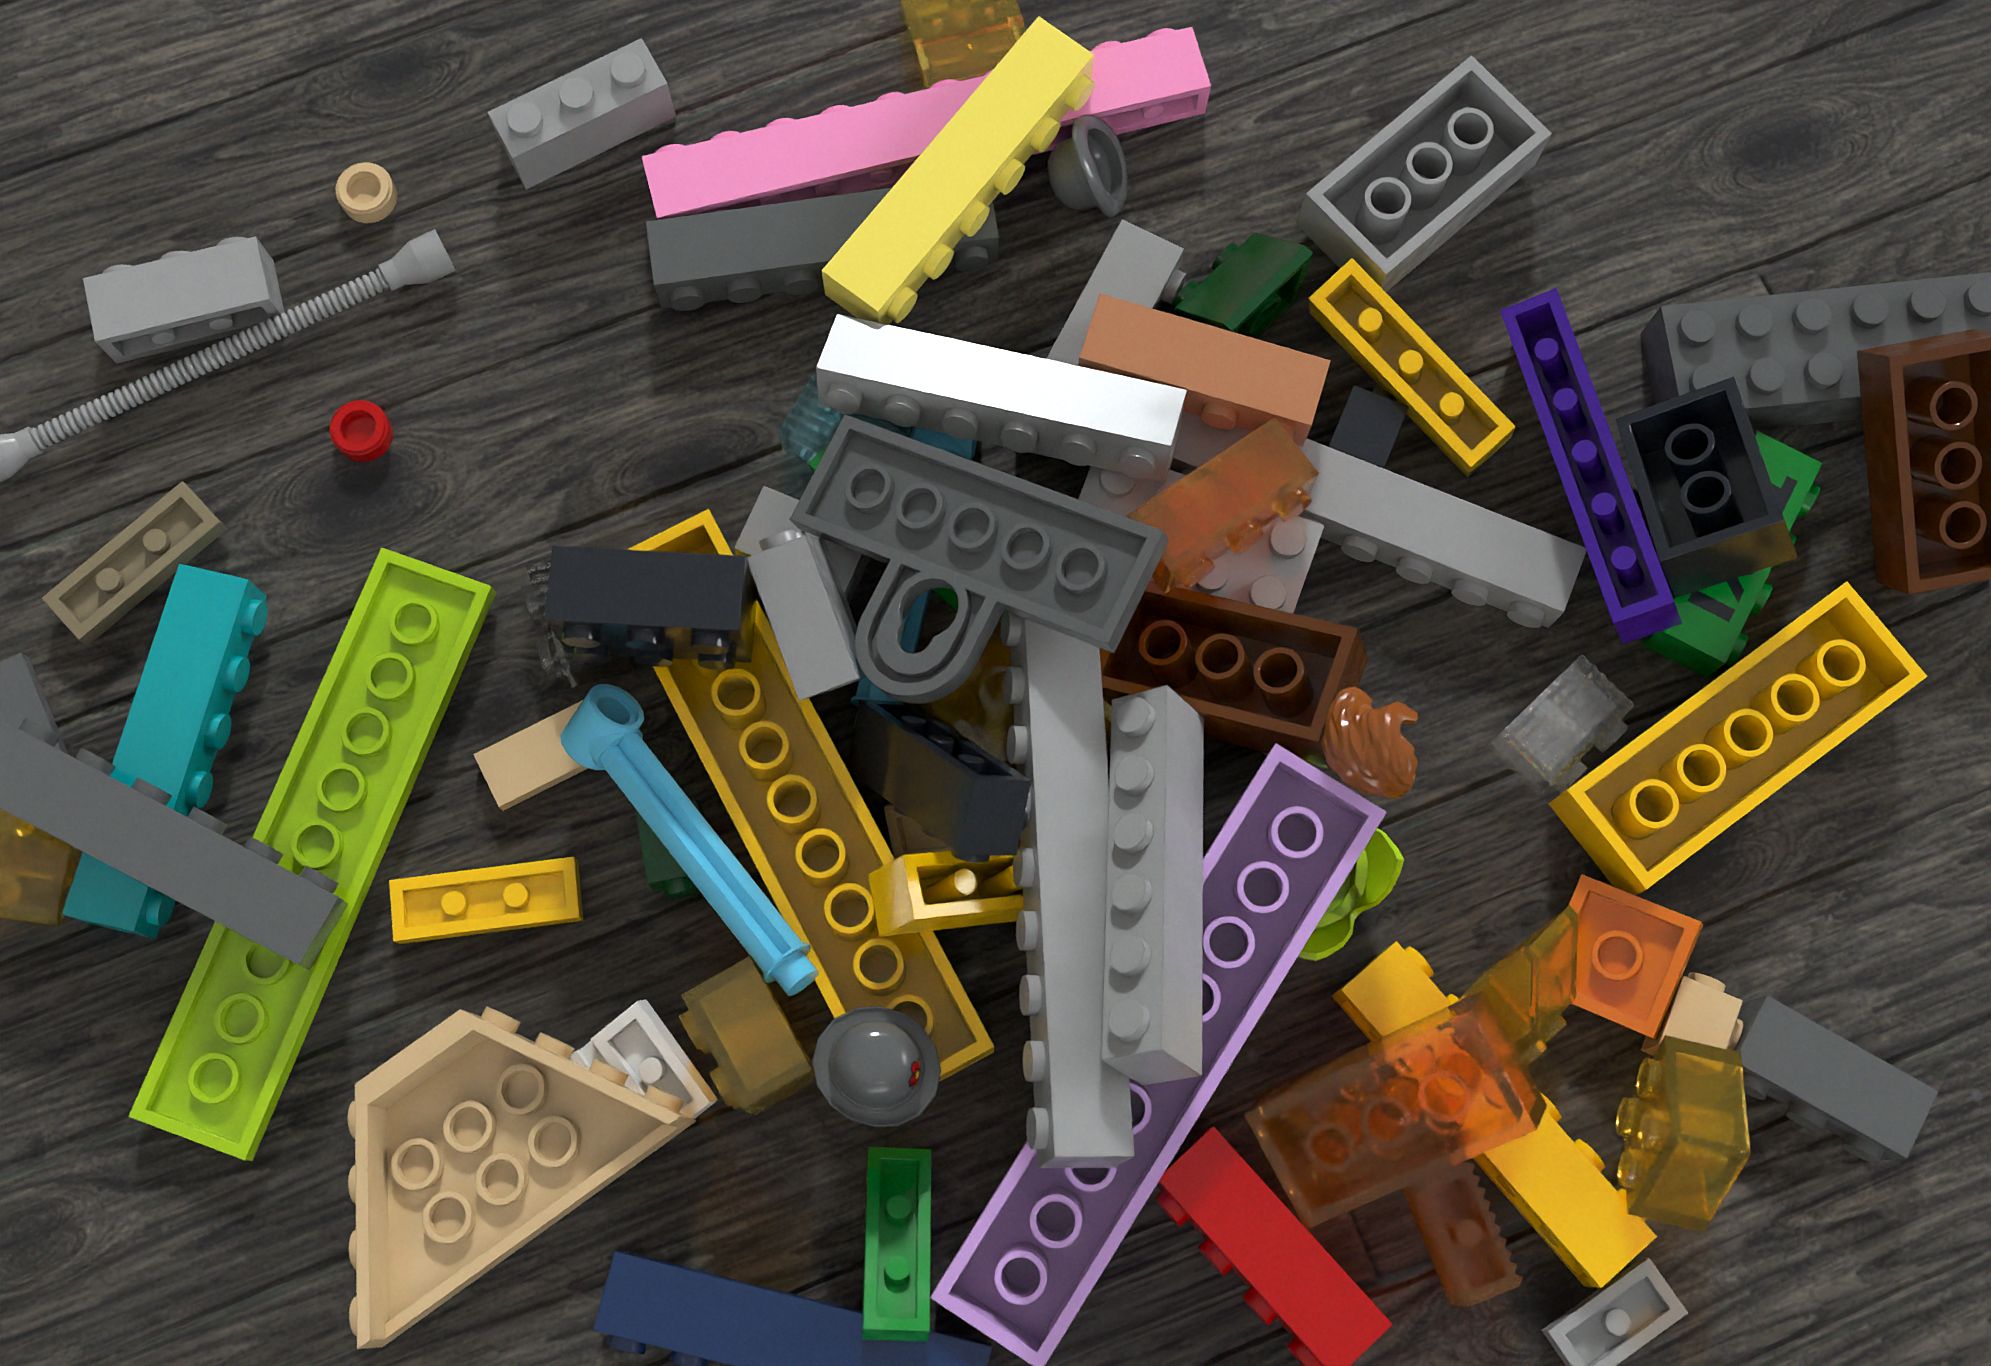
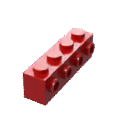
[1154,1126,1393,1366]

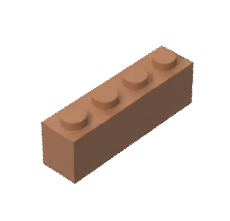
[1078,293,1331,446]

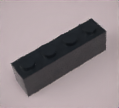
[847,700,1031,863]

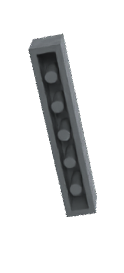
[646,188,999,311]
[0,718,348,970]

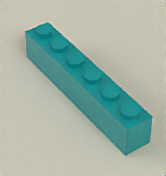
[62,564,268,939]

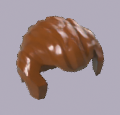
[1322,687,1418,799]

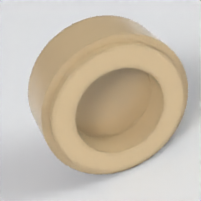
[336,162,397,223]

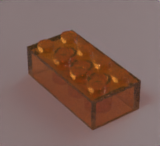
[1244,990,1547,1229]

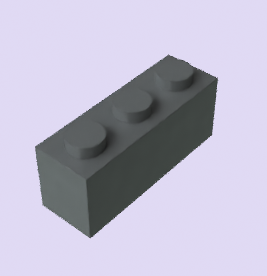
[1720,995,1938,1164]

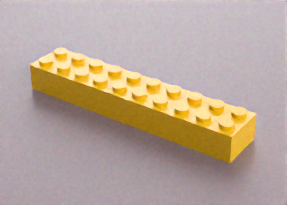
[627,509,994,1082]

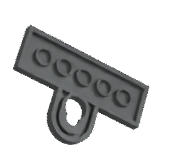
[789,415,1169,704]

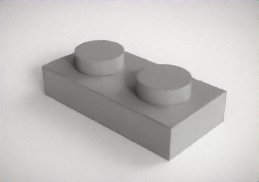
[1541,1257,1688,1366]

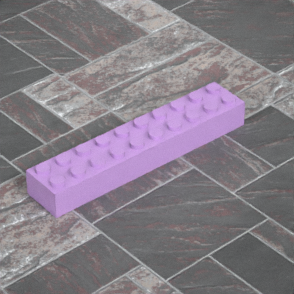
[930,744,1387,1366]

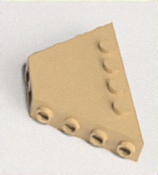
[348,1006,697,1349]

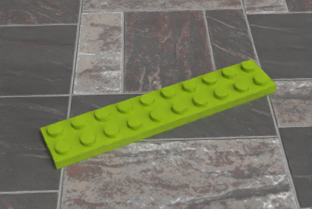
[128,547,496,1161]

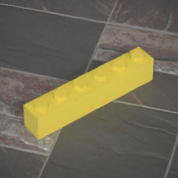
[822,16,1095,325]

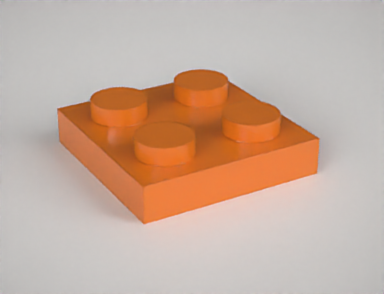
[1534,874,1703,1040]

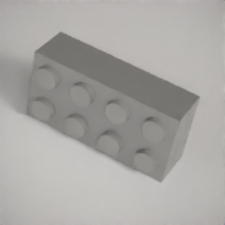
[1296,55,1552,292]
[1078,466,1325,613]

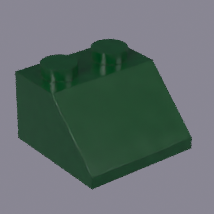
[1171,232,1313,339]

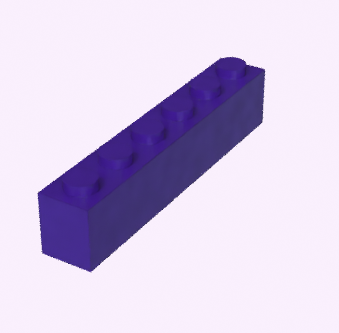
[1500,288,1683,644]

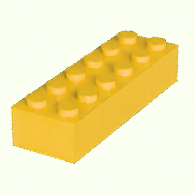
[1548,581,1927,895]

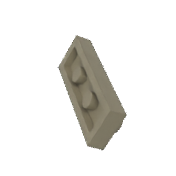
[42,481,227,646]

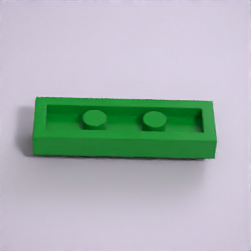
[862,1147,931,1342]

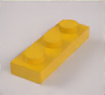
[389,857,583,944]

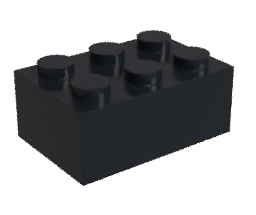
[1616,376,1798,598]
[544,546,757,670]

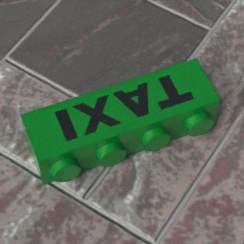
[1642,431,1822,678]

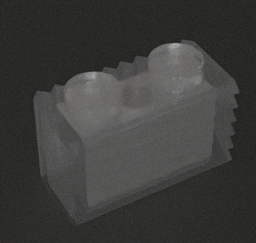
[1487,655,1634,797]

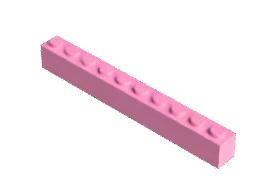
[642,27,1211,220]

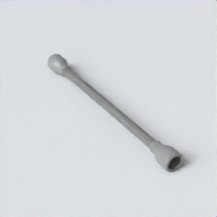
[0,229,456,483]

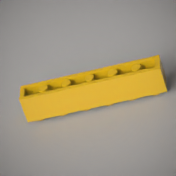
[1331,941,1657,1288]

